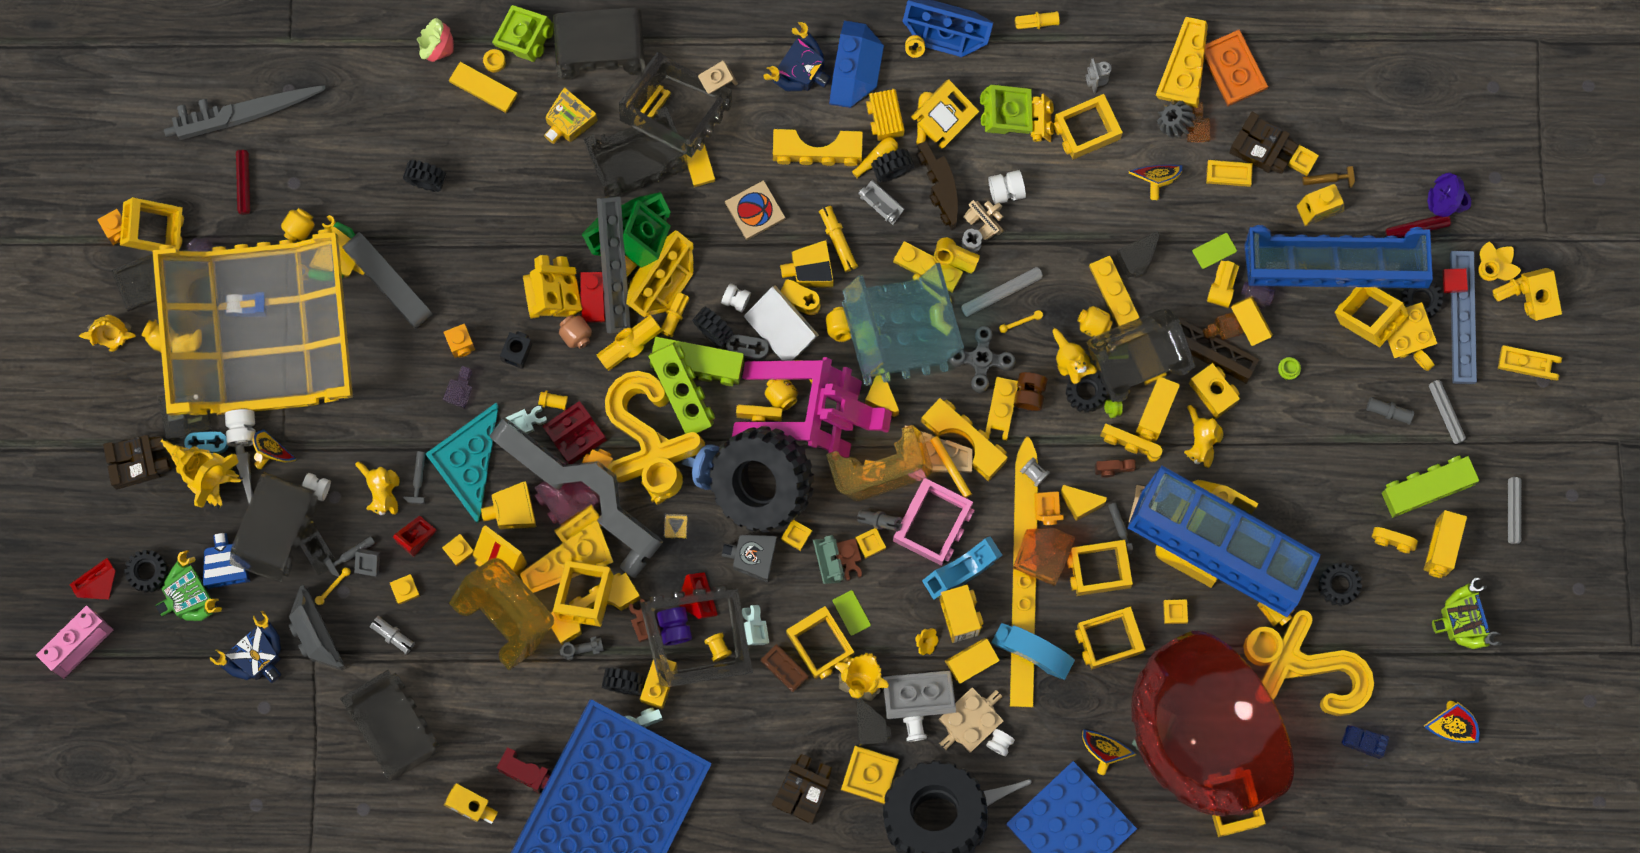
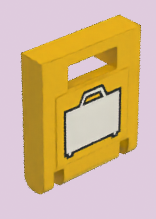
[911,80,979,149]

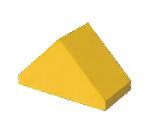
[865,370,899,417]
[1060,485,1107,521]

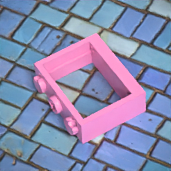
[893,478,975,566]
[36,605,113,679]

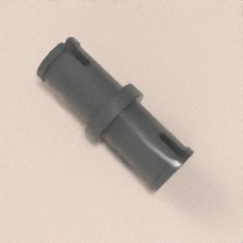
[1366,397,1414,425]
[857,509,903,532]

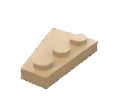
[904,425,972,473]

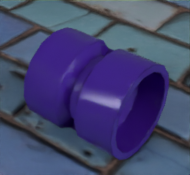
[657,607,692,646]

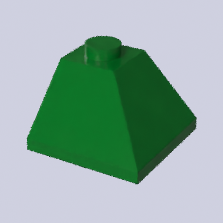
[623,200,671,268]

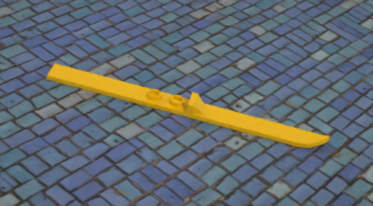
[1010,436,1038,707]

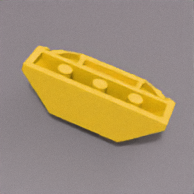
[626,230,693,317]

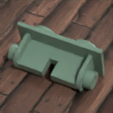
[813,535,845,584]

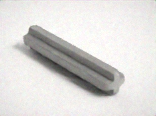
[1429,380,1466,444]
[1508,477,1521,544]

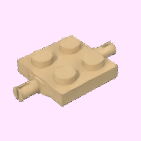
[939,687,1003,753]

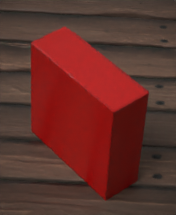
[1442,268,1468,293]

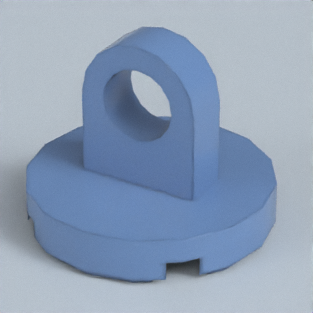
[682,444,720,490]

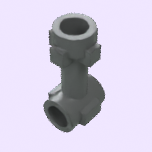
[559,636,604,661]

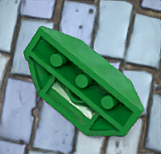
[582,192,671,256]

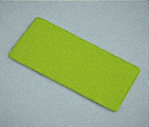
[1192,233,1237,269]
[833,590,871,636]

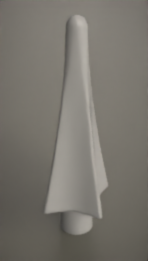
[235,445,254,506]
[984,779,1032,806]

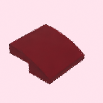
[542,401,607,465]

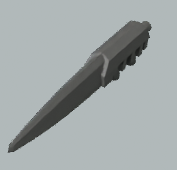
[164,85,325,140]

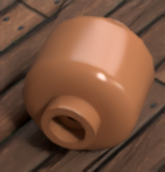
[559,315,592,349]

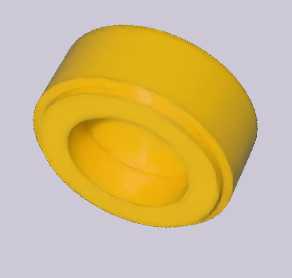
[483,49,506,73]
[1413,350,1435,371]

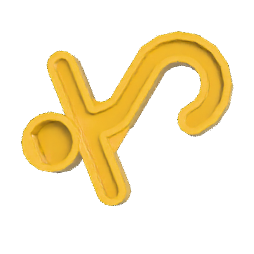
[605,371,705,499]
[1243,610,1374,716]

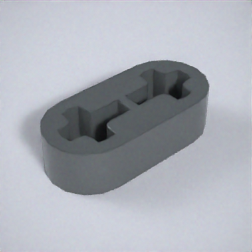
[726,335,769,360]

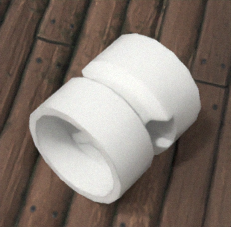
[988,170,1026,204]
[225,409,256,447]

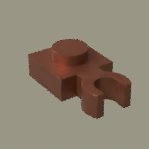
[1095,460,1136,478]
[836,538,862,581]
[629,599,661,642]

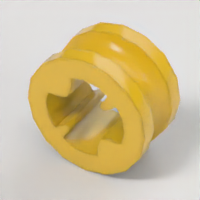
[905,35,925,58]

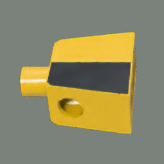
[780,241,833,287]

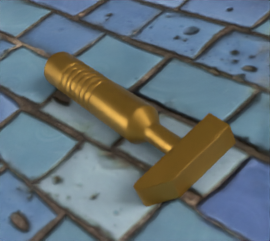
[1302,166,1355,188]

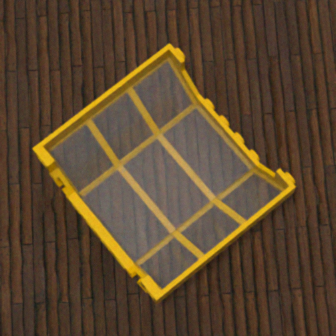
[153,229,353,416]

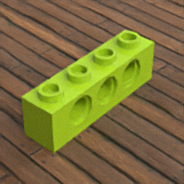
[648,342,715,434]

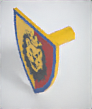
[1129,165,1182,200]
[252,430,296,469]
[1424,701,1480,743]
[1082,729,1136,775]

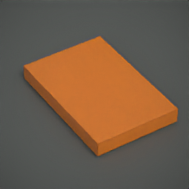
[1204,29,1268,106]

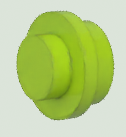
[1278,357,1301,380]
[1104,396,1123,418]

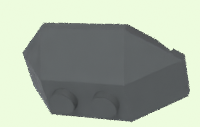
[288,585,346,671]

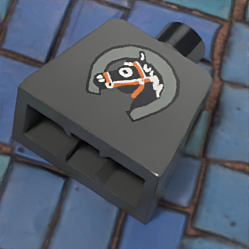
[722,535,777,582]

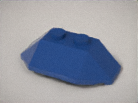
[903,0,994,57]
[829,21,884,108]

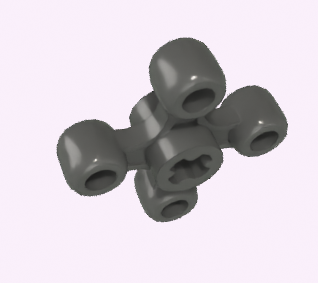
[948,326,1016,393]

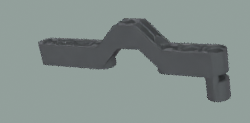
[490,418,663,578]

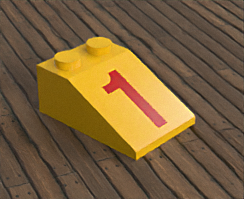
[473,525,527,586]

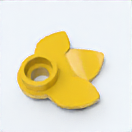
[1478,242,1521,281]

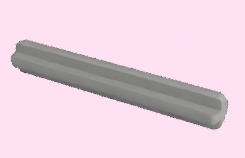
[961,267,1043,317]

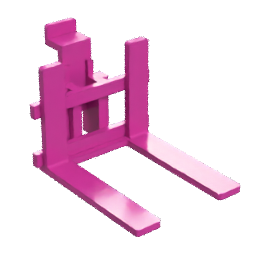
[732,357,892,458]

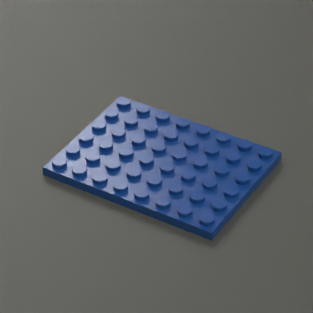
[511,699,712,853]

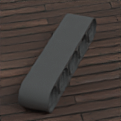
[342,232,433,329]

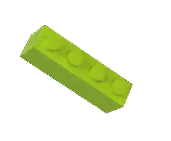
[650,337,744,386]
[1381,456,1479,518]

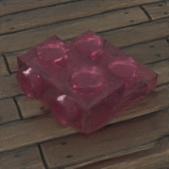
[534,481,599,526]

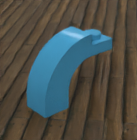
[922,536,1003,600]
[991,623,1075,680]

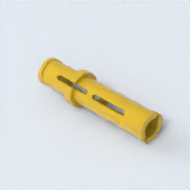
[819,206,858,272]

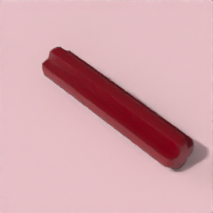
[236,150,250,215]
[1385,216,1451,238]

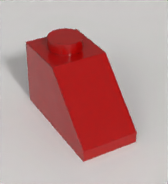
[581,272,605,323]

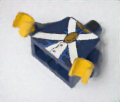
[210,611,281,683]

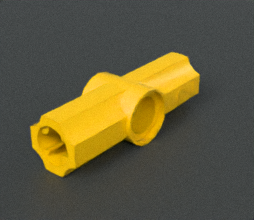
[596,315,662,371]

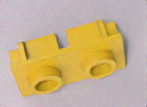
[1031,94,1054,142]

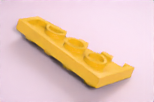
[1156,17,1208,108]
[520,519,613,595]

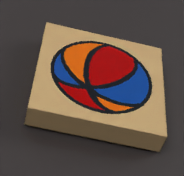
[725,180,785,241]

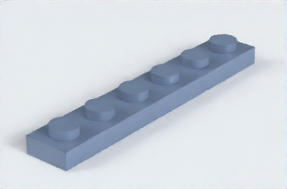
[1450,251,1477,384]

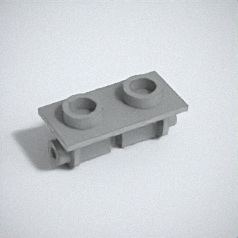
[1086,58,1111,93]
[858,180,904,225]

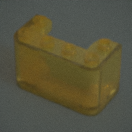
[826,425,933,501]
[449,558,554,670]

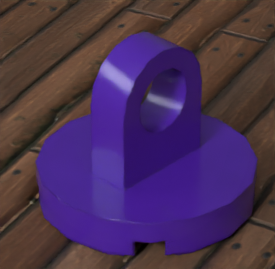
[1427,173,1471,217]

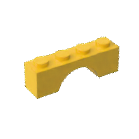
[773,129,862,166]
[921,398,1008,481]
[547,573,641,646]

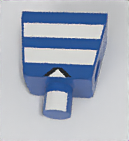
[203,533,250,589]

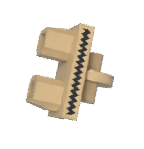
[964,200,1004,240]

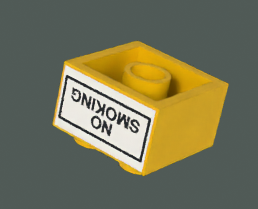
[939,585,983,643]

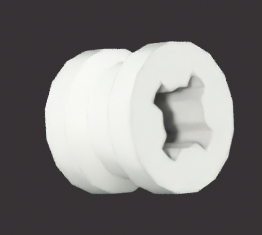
[986,729,1015,756]

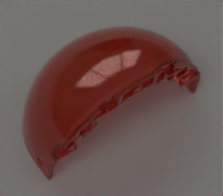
[1131,631,1294,816]

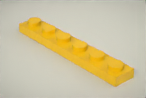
[1089,256,1167,386]

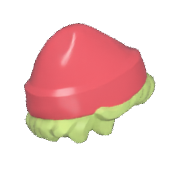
[417,18,454,62]

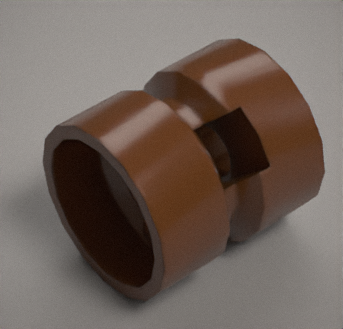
[1013,372,1048,411]

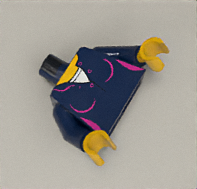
[763,22,831,92]

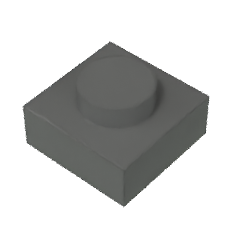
[354,549,380,576]

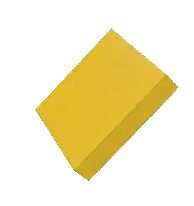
[841,746,899,804]

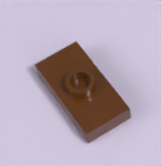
[760,644,809,693]

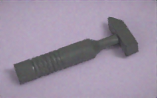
[403,451,426,504]
[1108,503,1133,555]
[323,536,375,577]

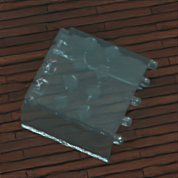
[842,263,964,386]

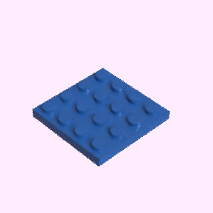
[1006,761,1137,853]

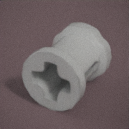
[962,229,982,253]
[1020,457,1050,487]

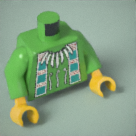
[155,550,222,621]

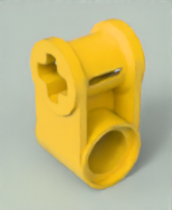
[781,279,821,316]

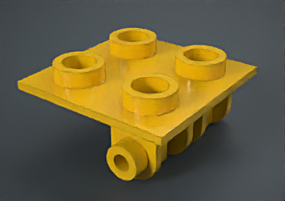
[1387,302,1437,359]

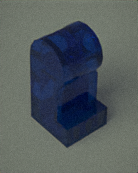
[1341,725,1389,759]

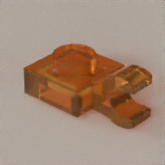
[1187,102,1210,142]
[1203,312,1244,340]

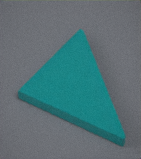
[426,403,499,523]

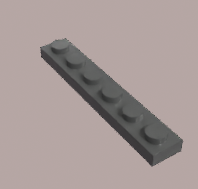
[597,196,630,333]

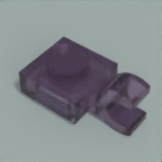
[443,366,473,409]

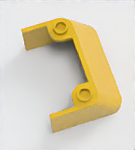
[1155,480,1259,588]

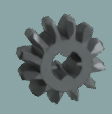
[1156,100,1196,138]

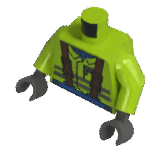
[1432,577,1502,649]

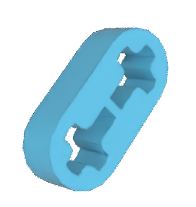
[184,432,228,454]

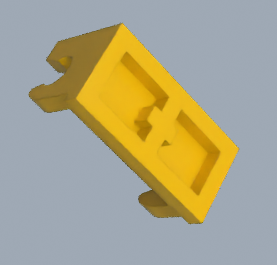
[945,638,1000,683]

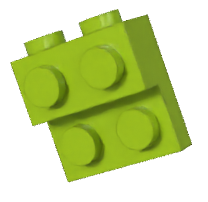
[492,5,554,62]
[980,85,1033,134]

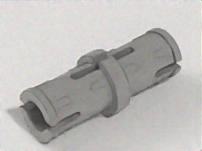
[370,616,415,655]

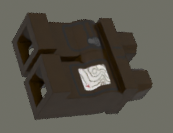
[1229,111,1298,174]
[103,435,171,490]
[772,754,832,825]

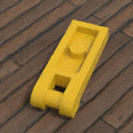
[1100,423,1162,462]

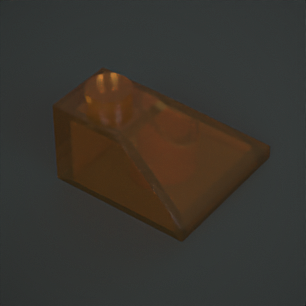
[1013,528,1075,586]

